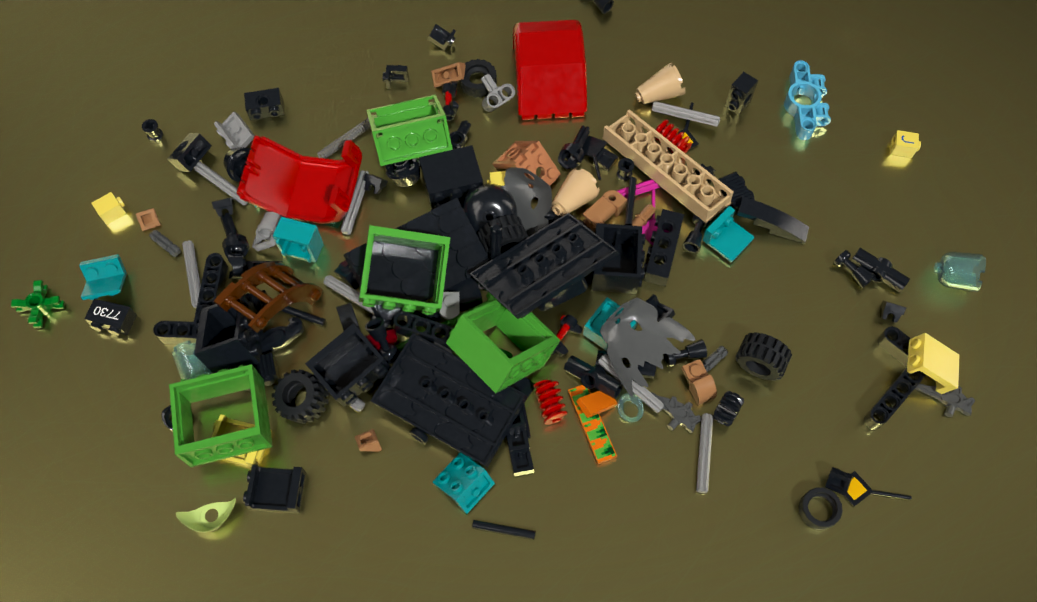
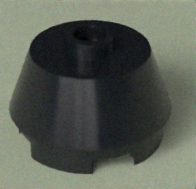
[223,148,254,182]
[385,158,420,187]

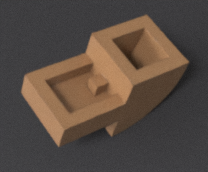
[681,359,717,406]

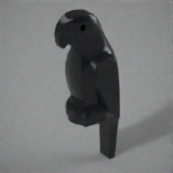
[261,317,304,355]

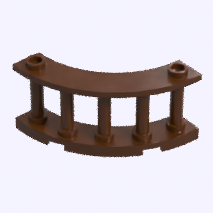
[214,261,323,333]

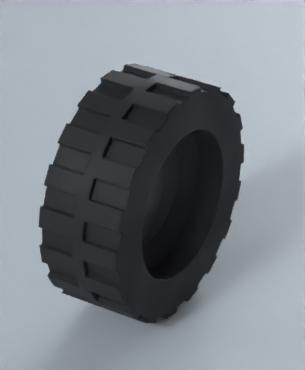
[459,59,497,98]

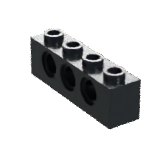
[643,209,684,287]

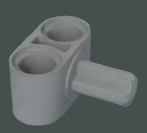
[481,74,515,112]

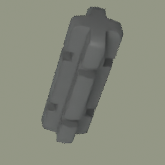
[149,230,181,257]
[703,346,728,373]

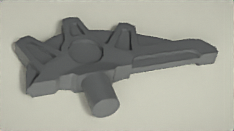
[915,384,975,417]
[651,392,702,433]

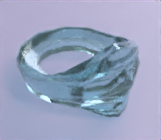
[617,393,644,423]

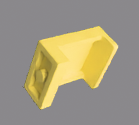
[907,333,959,394]
[211,414,272,468]

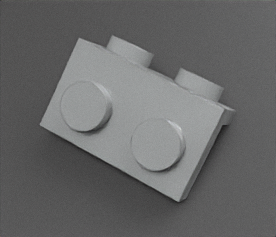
[214,112,255,149]

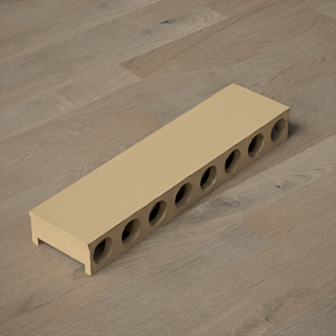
[602,109,733,223]

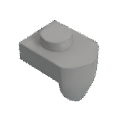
[440,292,460,320]

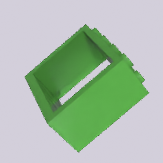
[366,94,453,166]
[358,225,450,315]
[446,300,561,393]
[169,364,273,467]

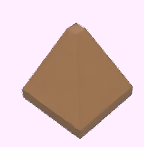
[136,208,161,231]
[355,429,382,452]

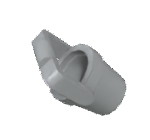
[252,212,281,251]

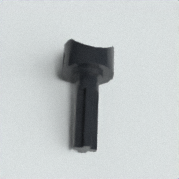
[558,125,590,169]
[220,213,250,259]
[228,253,283,279]

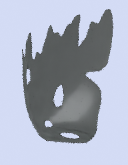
[486,168,552,237]
[600,298,696,397]

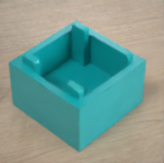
[273,217,324,263]
[583,297,638,351]

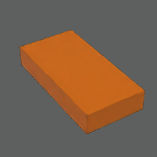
[576,390,618,418]

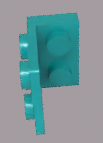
[702,206,754,262]
[79,254,127,300]
[433,453,495,514]

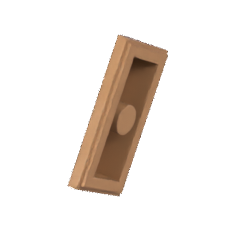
[431,62,466,88]

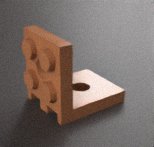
[492,141,561,198]

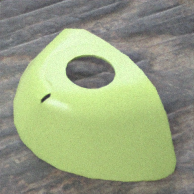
[176,498,236,532]

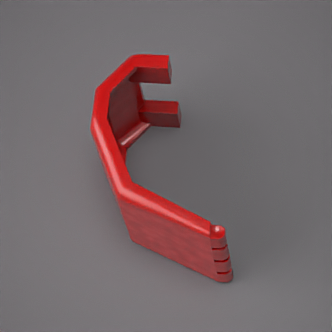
[512,20,588,120]
[236,136,362,224]

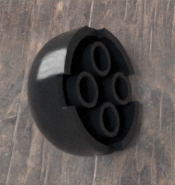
[462,184,517,234]

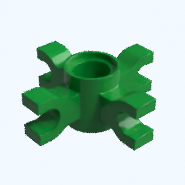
[11,280,65,328]

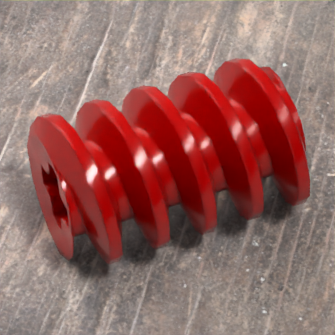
[655,119,692,154]
[534,380,568,425]

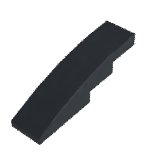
[737,197,809,244]
[506,408,534,477]

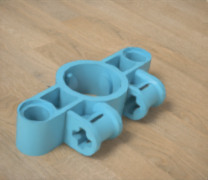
[784,60,831,140]

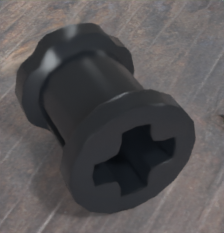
[142,119,164,142]
[616,158,634,181]

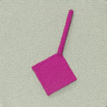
[642,189,669,246]

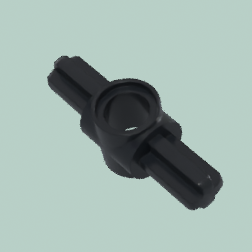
[450,120,471,149]

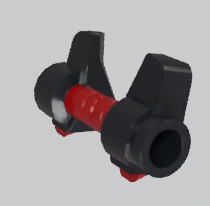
[442,81,459,121]
[552,314,583,357]

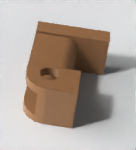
[583,190,628,233]

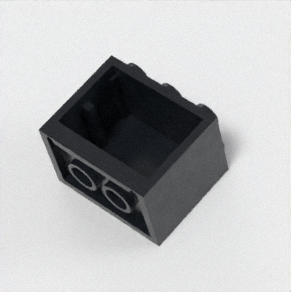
[419,145,483,210]
[591,223,645,294]
[194,295,264,374]
[305,323,391,407]

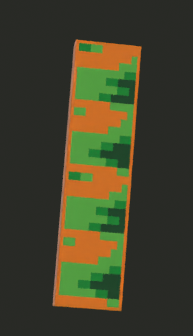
[568,385,617,465]

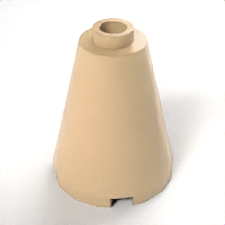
[635,62,685,104]
[551,168,600,216]

